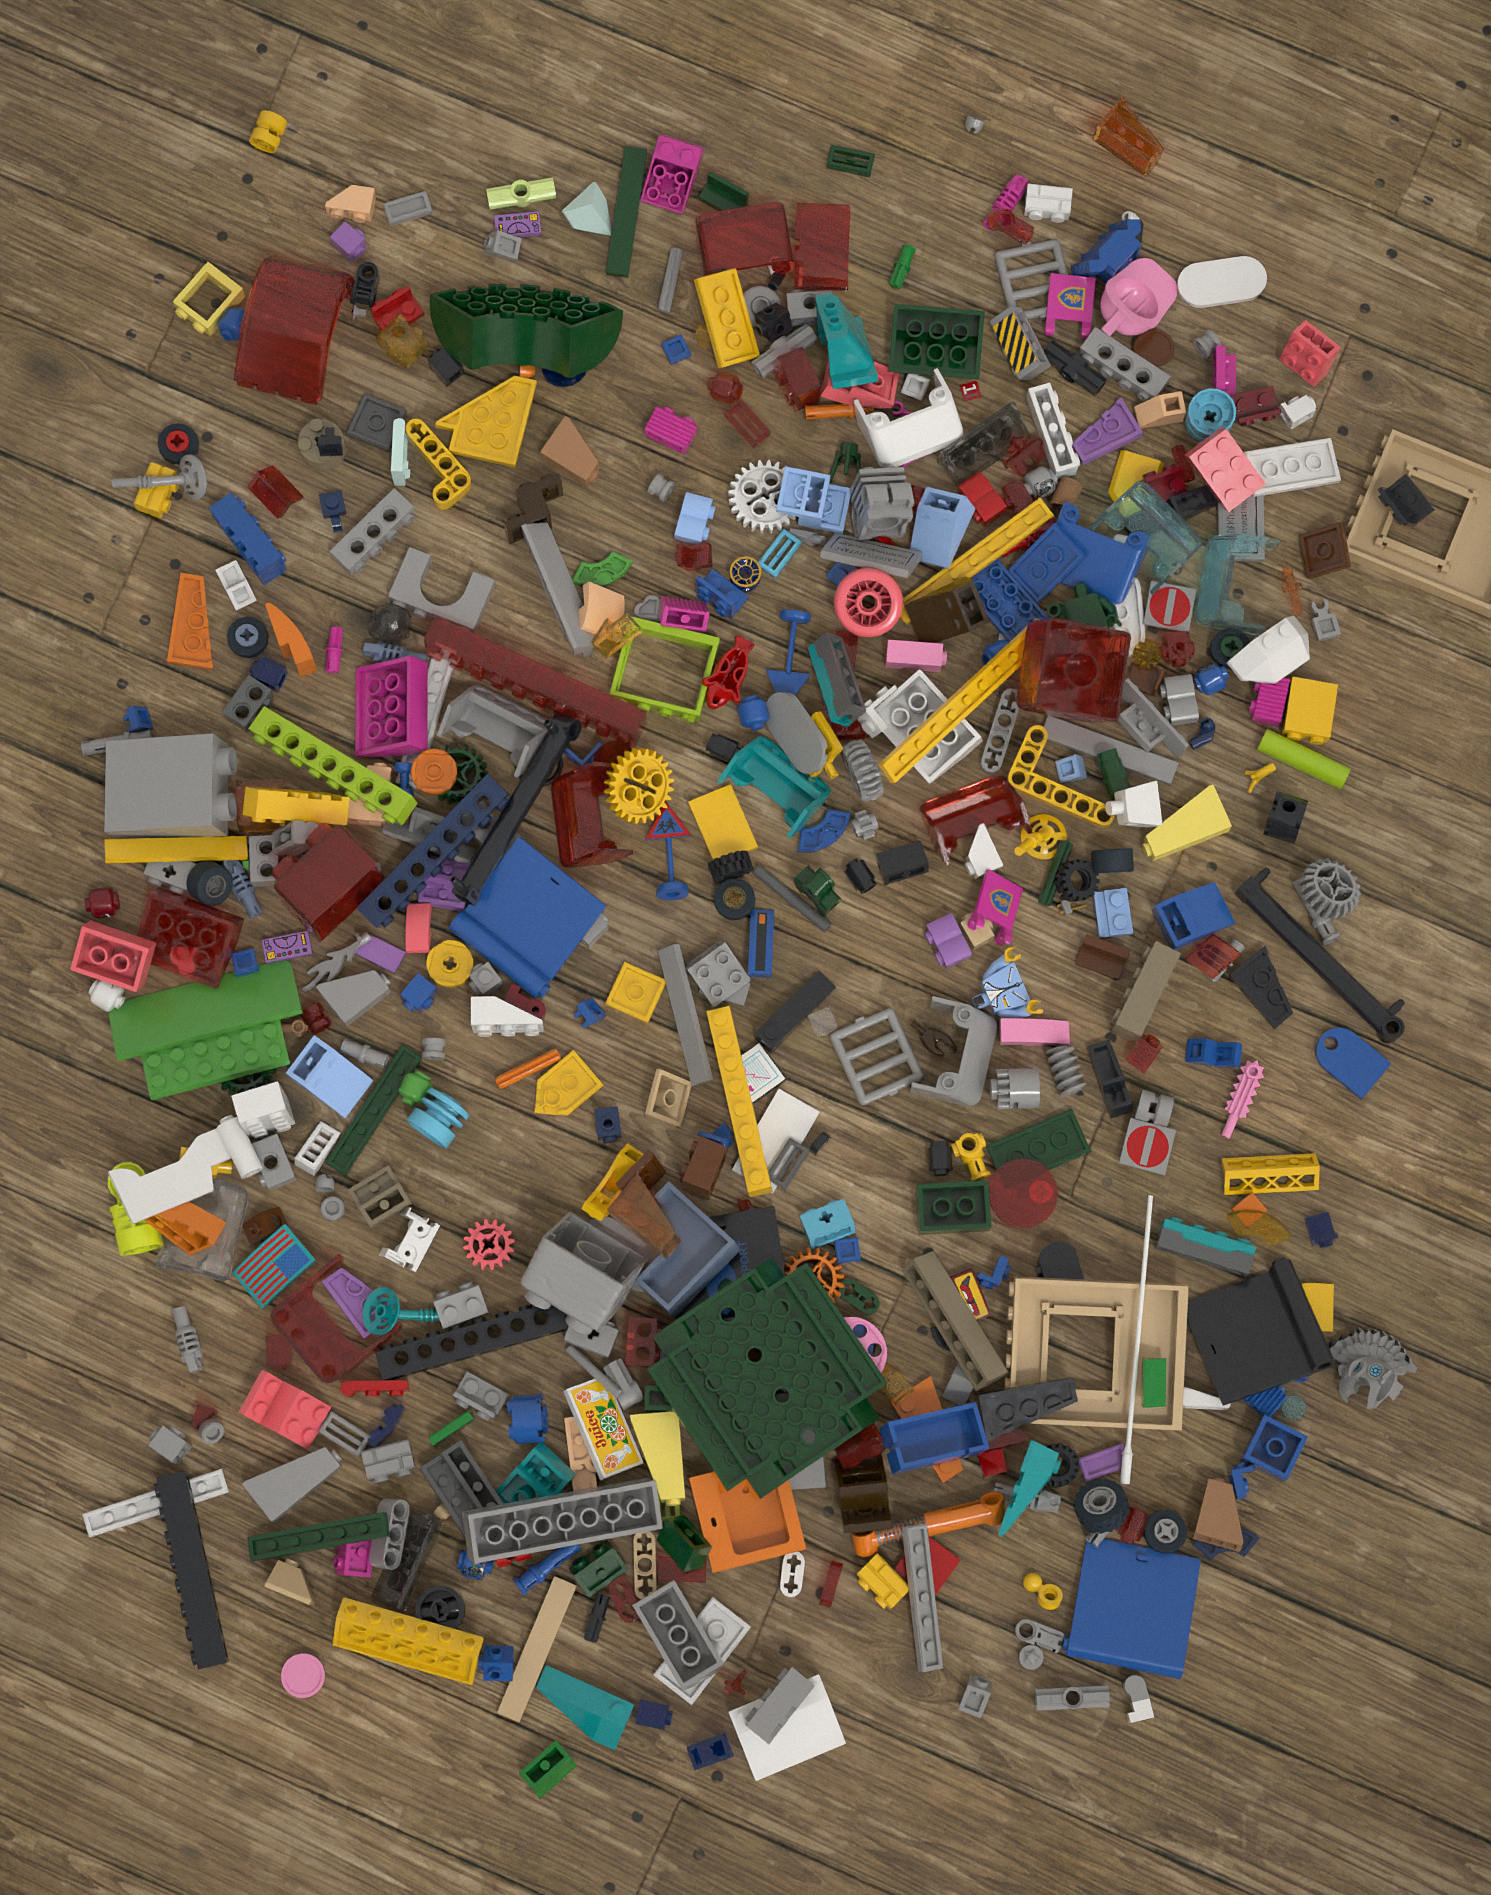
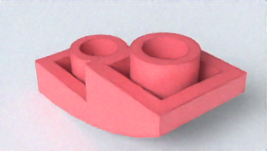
[405,903,432,953]

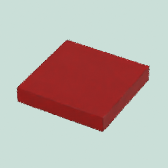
[894,1537,961,1595]

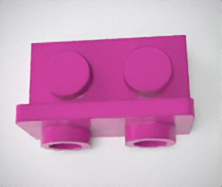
[1213,346,1236,396]
[333,1540,372,1578]

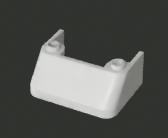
[854,368,963,468]

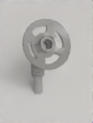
[112,454,207,500]

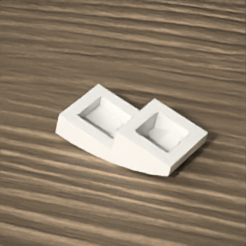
[216,560,257,611]

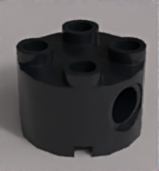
[1263,791,1308,844]
[416,1586,465,1629]

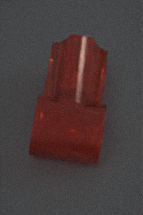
[987,209,1034,245]

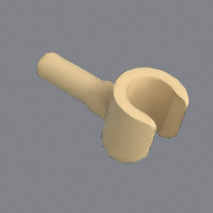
[433,1504,450,1521]

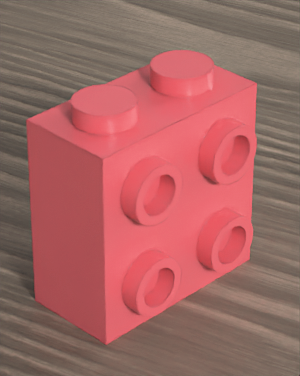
[1279,320,1341,387]

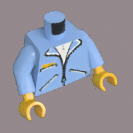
[972,946,1043,1018]

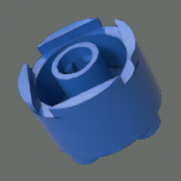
[507,1394,548,1444]

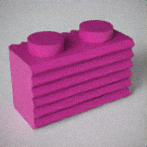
[644,406,698,455]
[658,596,710,632]
[1248,677,1290,727]

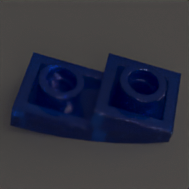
[367,1404,405,1448]

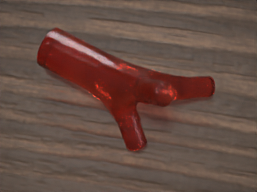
[724,1670,747,1695]

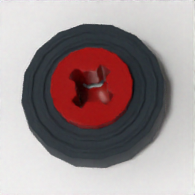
[158,423,199,465]

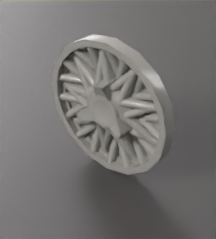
[743,286,781,327]

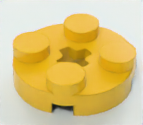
[426,940,474,988]

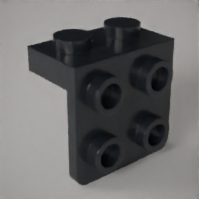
[1378,474,1435,527]

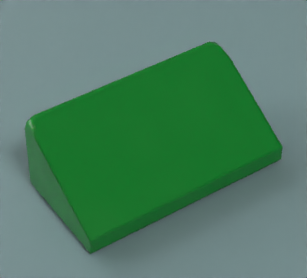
[1141,1358,1166,1408]

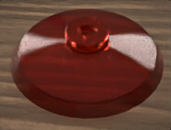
[593,741,632,776]

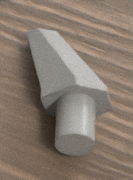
[789,528,826,546]

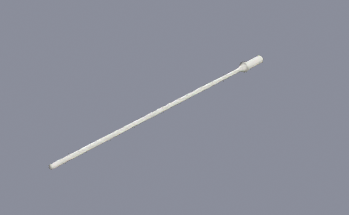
[1120,1195,1153,1484]

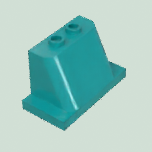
[815,294,878,389]

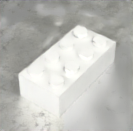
[231,1081,295,1139]

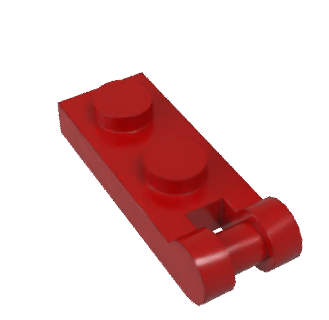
[340,1380,409,1397]

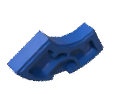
[798,809,851,853]

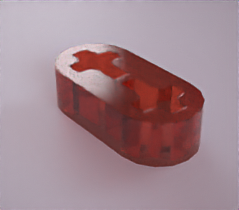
[819,1560,843,1608]
[609,1578,639,1623]

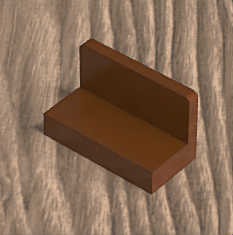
[1075,934,1131,980]

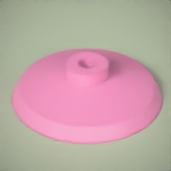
[281,1653,325,1698]

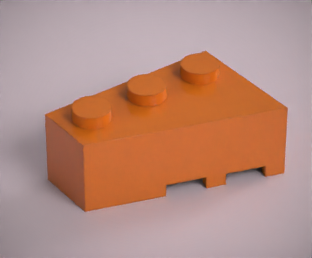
[144,1202,227,1256]

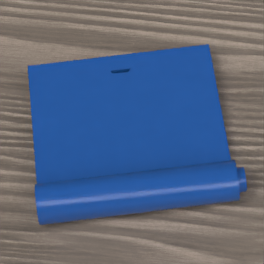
[449,836,607,999]
[1062,1537,1201,1679]

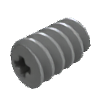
[1045,1045,1087,1097]

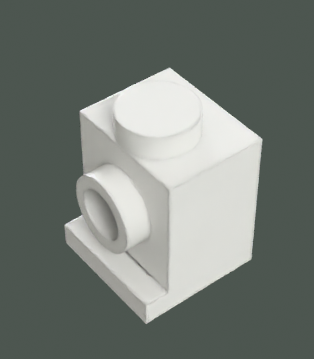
[1279,395,1316,430]

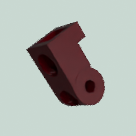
[503,983,546,1020]

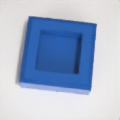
[661,334,691,365]
[231,948,259,977]
[834,1237,861,1264]

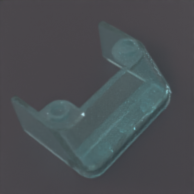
[1089,481,1202,595]
[1194,534,1280,636]

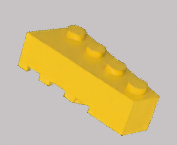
[243,787,350,826]

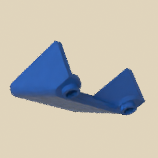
[1057,501,1150,605]

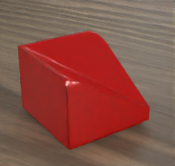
[977,1448,1007,1478]

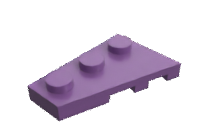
[1072,397,1143,466]
[322,1268,402,1340]

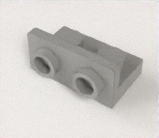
[452,1372,509,1421]

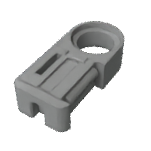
[1015,1619,1064,1654]

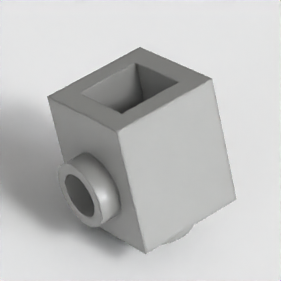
[469,962,503,996]

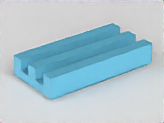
[757,529,802,579]

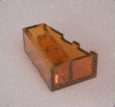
[607,1173,681,1259]

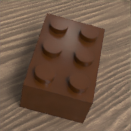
[680,1136,727,1201]

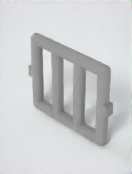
[995,239,1068,320]
[829,1008,924,1105]

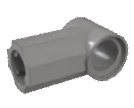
[603,1358,645,1410]

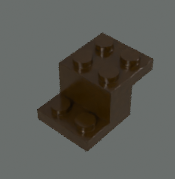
[504,473,563,544]
[834,1454,892,1534]

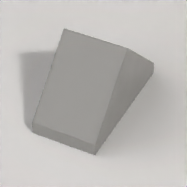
[942,1362,973,1406]

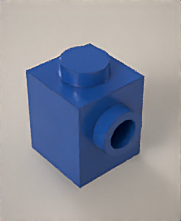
[400,973,438,1013]

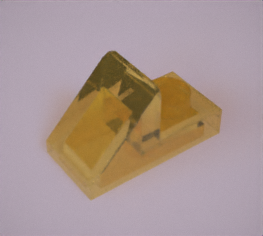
[591,613,642,659]

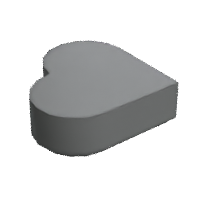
[634,595,661,623]

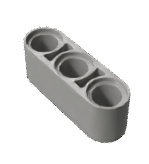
[369,1498,409,1570]

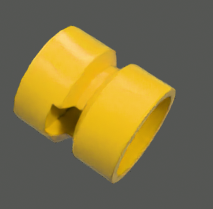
[249,110,287,153]

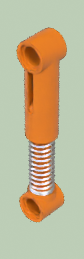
[851,1492,1006,1557]

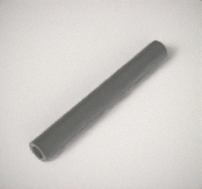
[753,865,832,933]

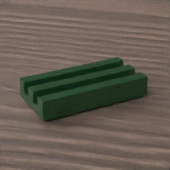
[826,145,875,178]

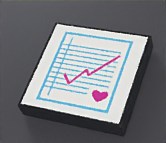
[741,1042,787,1104]

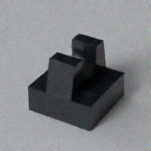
[318,427,343,456]

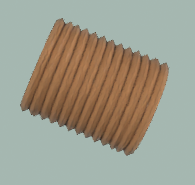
[1049,477,1083,512]

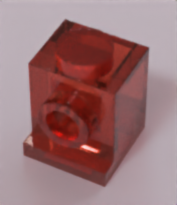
[1002,480,1034,518]

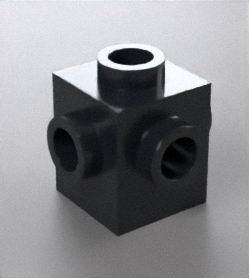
[754,302,793,342]

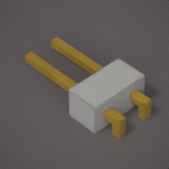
[1057,900,1086,916]

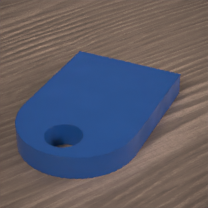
[1315,1028,1391,1100]

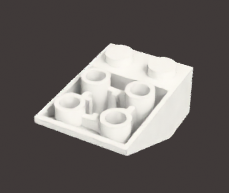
[471,996,544,1037]

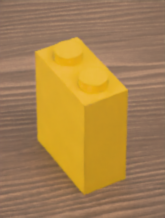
[1281,677,1338,745]

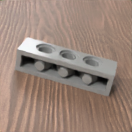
[1079,327,1171,402]
[329,488,415,576]

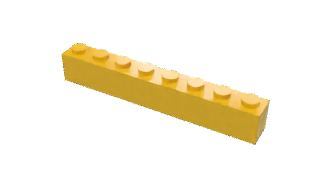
[706,1006,773,1197]

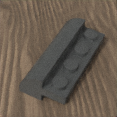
[419,1440,503,1538]

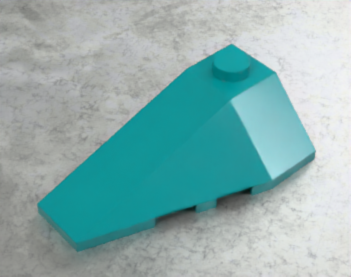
[536,1665,634,1750]

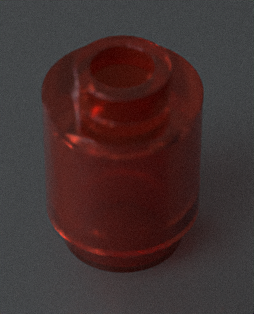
[1117,1507,1148,1545]

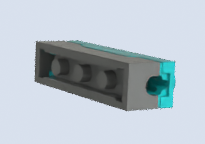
[808,632,866,727]
[1154,1217,1256,1277]

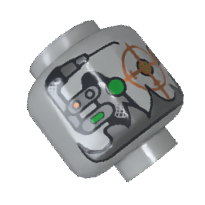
[1022,466,1058,500]

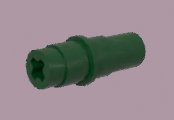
[1096,748,1130,816]

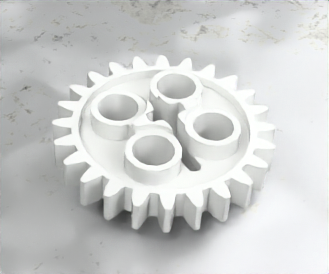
[728,460,796,534]

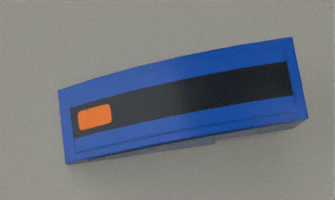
[748,909,774,978]

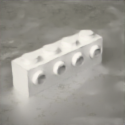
[1026,383,1080,480]

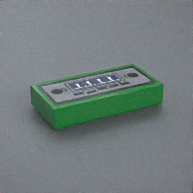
[428,1412,475,1447]

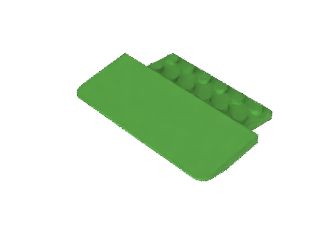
[109,960,303,1100]

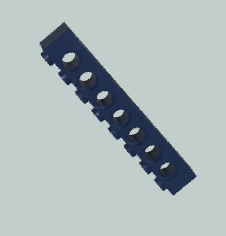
[356,774,510,928]

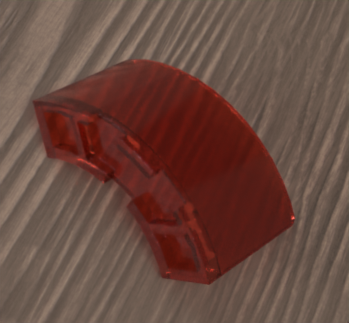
[794,203,850,291]

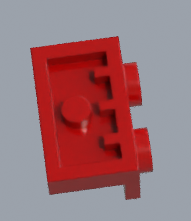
[370,286,425,339]

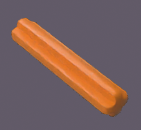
[495,1049,561,1089]

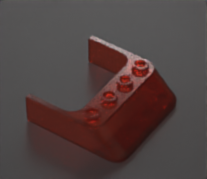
[270,1254,402,1384]

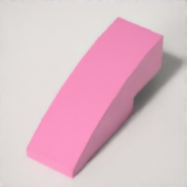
[999,1018,1070,1046]

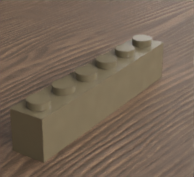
[902,1251,1008,1392]

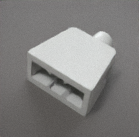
[1106,781,1162,828]

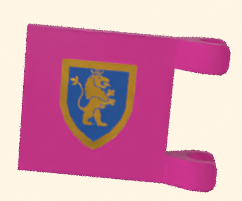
[1044,273,1096,339]
[967,869,1023,946]

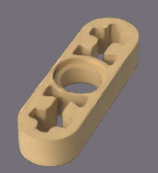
[633,1531,656,1600]

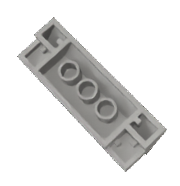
[521,523,600,658]

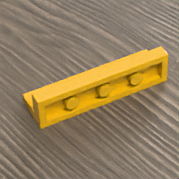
[1221,1153,1320,1195]

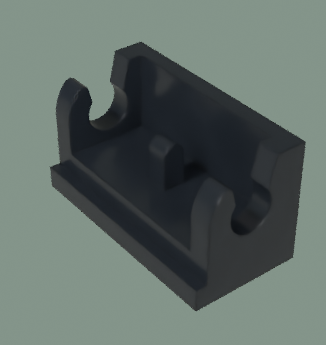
[876,840,929,885]

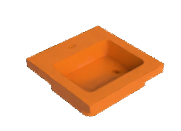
[688,1472,806,1573]

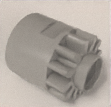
[990,1068,1040,1110]

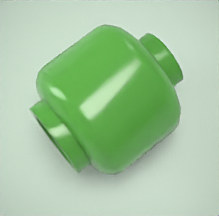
[398,1070,433,1107]

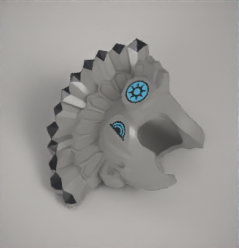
[1329,1327,1417,1410]

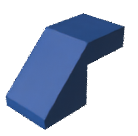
[1185,1038,1242,1068]

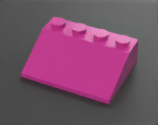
[355,656,428,758]

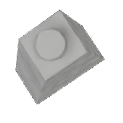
[316,970,391,1027]

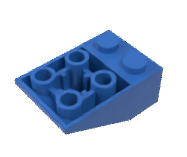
[1152,882,1235,951]

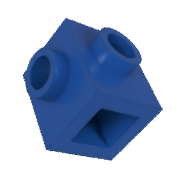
[479,1646,514,1681]

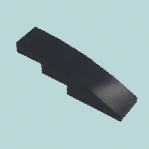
[1122,485,1219,536]

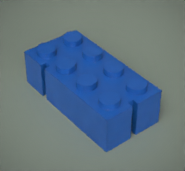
[879,1402,989,1475]

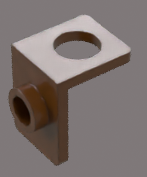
[1128,664,1165,696]
[242,1207,289,1245]

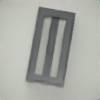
[769,1138,810,1191]

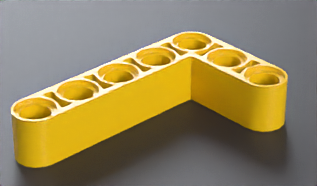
[1007,725,1115,828]

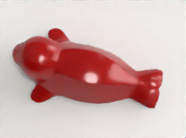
[702,635,755,710]

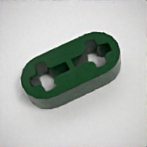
[838,1279,880,1315]

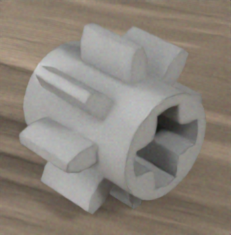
[851,809,879,840]

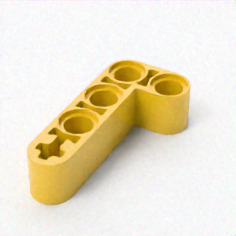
[406,419,471,510]

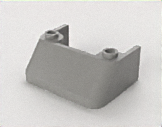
[437,685,549,778]
[909,996,997,1107]

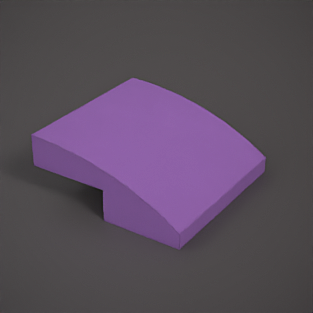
[418,856,471,912]

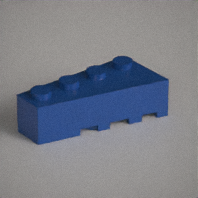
[209,493,287,586]

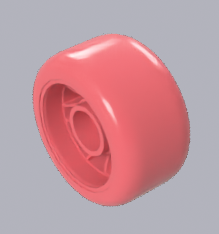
[834,568,903,637]

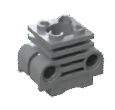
[850,466,914,540]

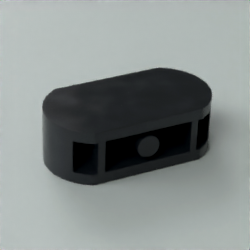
[1034,1242,1084,1315]

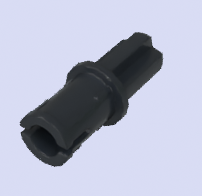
[584,1593,611,1643]

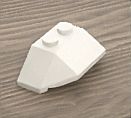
[1227,616,1310,684]

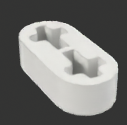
[780,1552,805,1598]

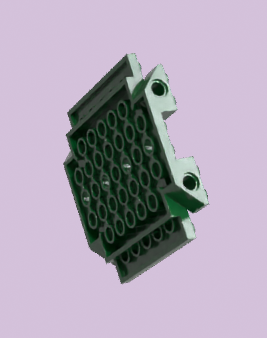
[647,1258,887,1499]

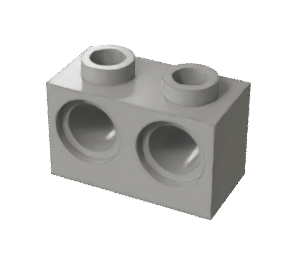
[249,835,285,887]

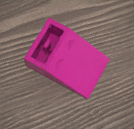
[640,134,706,214]

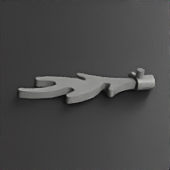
[302,932,372,992]

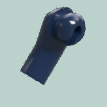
[1189,718,1215,750]

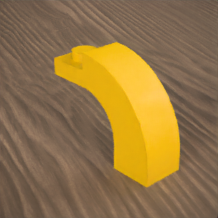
[581,1143,643,1221]

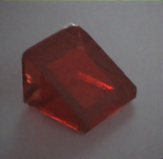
[191,1404,218,1430]

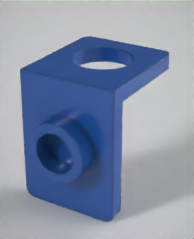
[563,741,604,771]

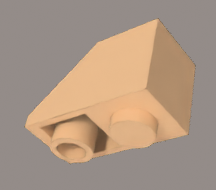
[325,185,376,223]
[1134,391,1186,429]

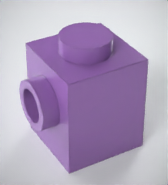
[330,222,366,262]

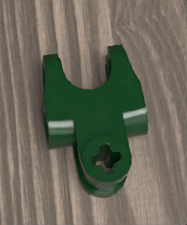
[794,865,842,916]

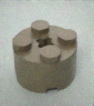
[298,418,346,472]

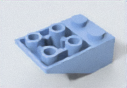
[910,487,975,569]
[286,1035,373,1118]

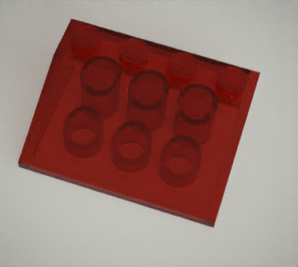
[137,887,245,989]

